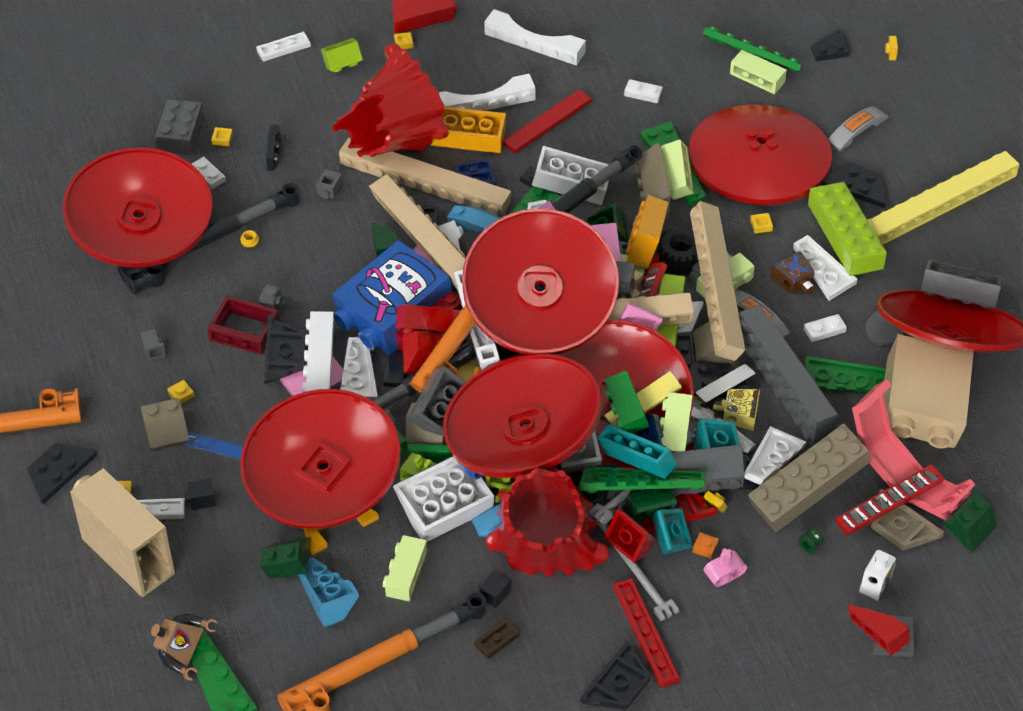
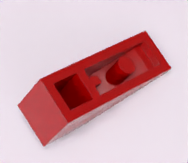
[848,605,911,656]

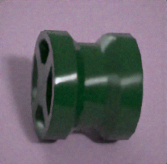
[798,528,824,554]

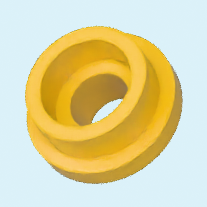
[240,230,259,248]

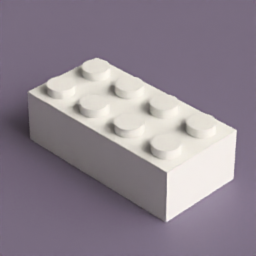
[532,146,609,205]

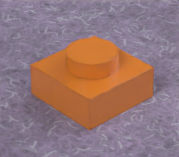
[692,532,719,559]

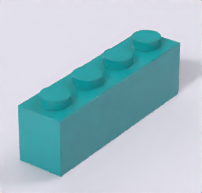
[597,424,677,479]

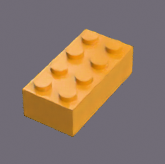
[431,106,506,153]
[625,195,669,269]

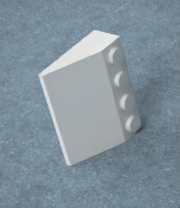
[393,457,494,542]

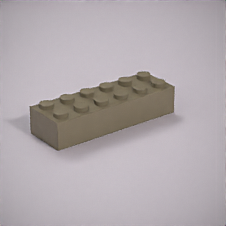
[748,423,871,533]

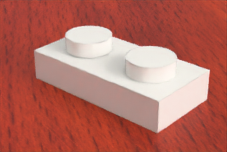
[624,79,663,103]
[192,157,226,190]
[804,314,847,342]

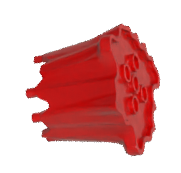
[332,43,449,157]
[486,467,609,577]

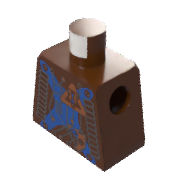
[770,251,815,295]

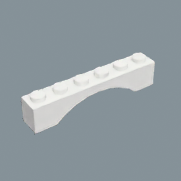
[484,9,586,66]
[439,74,535,111]
[454,270,500,371]

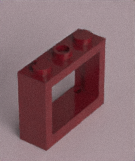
[208,296,280,355]

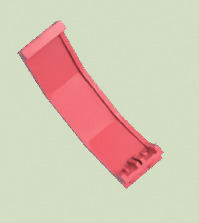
[852,379,975,520]

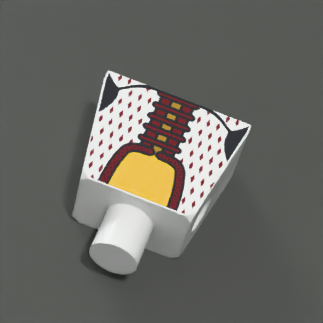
[859,550,896,601]

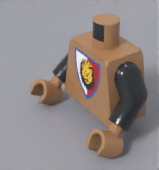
[151,613,218,681]

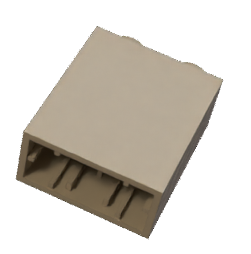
[883,334,973,449]
[70,468,175,598]

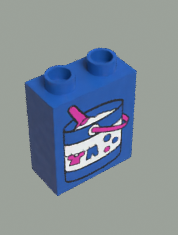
[332,240,453,355]

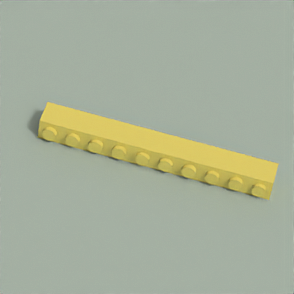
[867,151,1019,245]

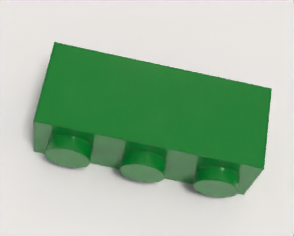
[604,371,650,434]

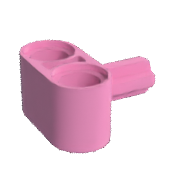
[704,548,748,587]

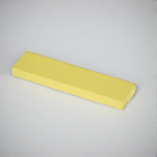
[605,372,682,428]

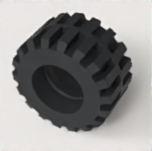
[657,227,699,276]

